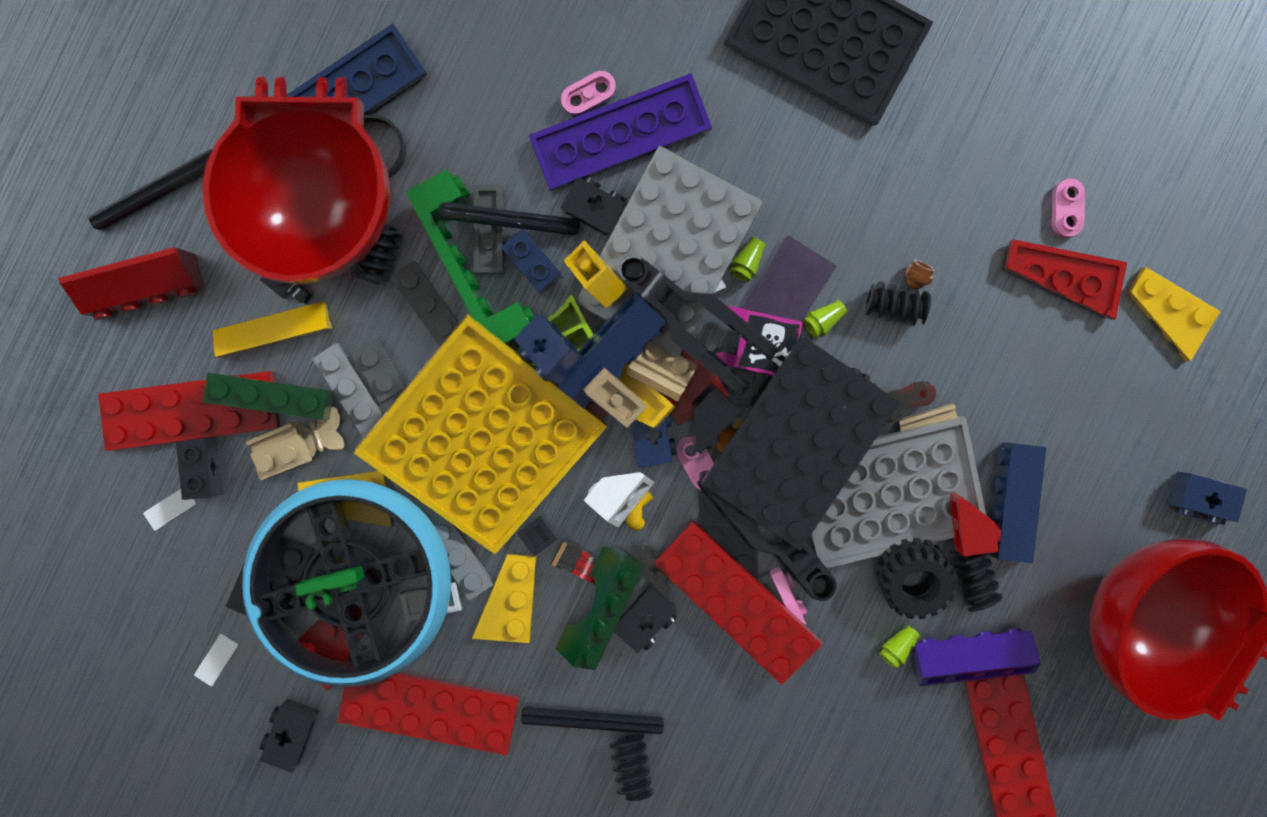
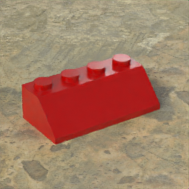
[59,247,205,320]

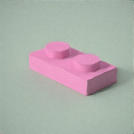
[769,567,807,624]

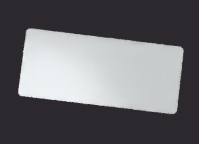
[143,489,196,530]
[194,634,238,686]

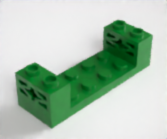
[405,169,535,346]

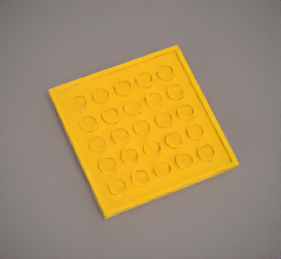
[354,314,607,554]

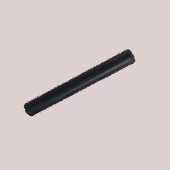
[88,149,213,230]
[438,202,580,235]
[521,707,664,735]

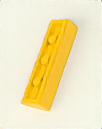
[213,301,332,358]

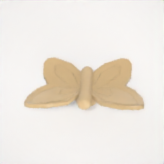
[283,407,345,459]

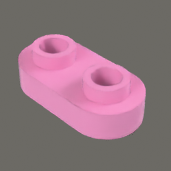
[561,71,616,116]
[1052,179,1085,238]
[676,436,714,490]

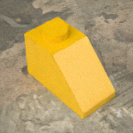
[564,240,628,309]

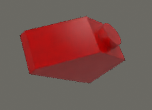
[949,492,1001,556]

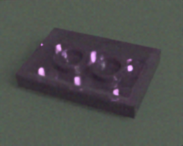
[742,235,837,322]

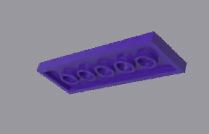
[529,73,712,191]

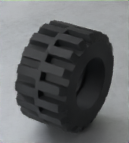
[876,538,957,619]

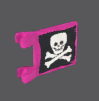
[715,306,803,376]

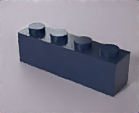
[556,291,666,409]
[990,442,1047,563]

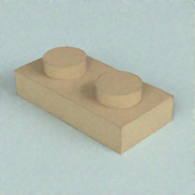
[584,368,648,428]

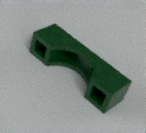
[203,373,334,420]
[556,546,644,670]

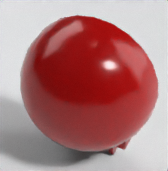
[202,77,391,284]
[1089,539,1267,721]

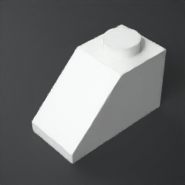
[584,472,655,527]

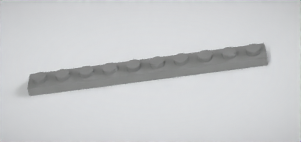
[312,343,494,601]

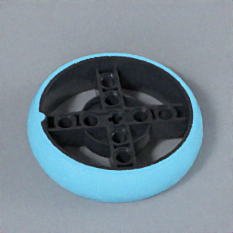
[242,479,451,687]

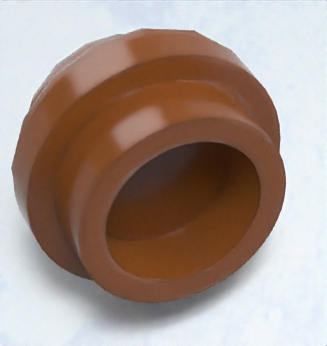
[905,260,935,291]

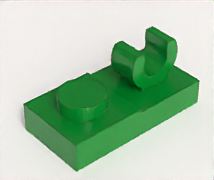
[295,566,364,609]

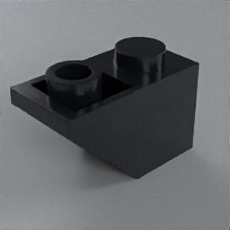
[692,382,741,454]

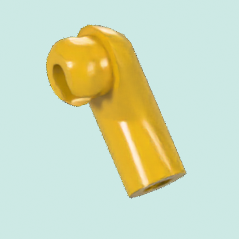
[625,491,654,531]

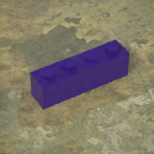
[912,628,1041,687]

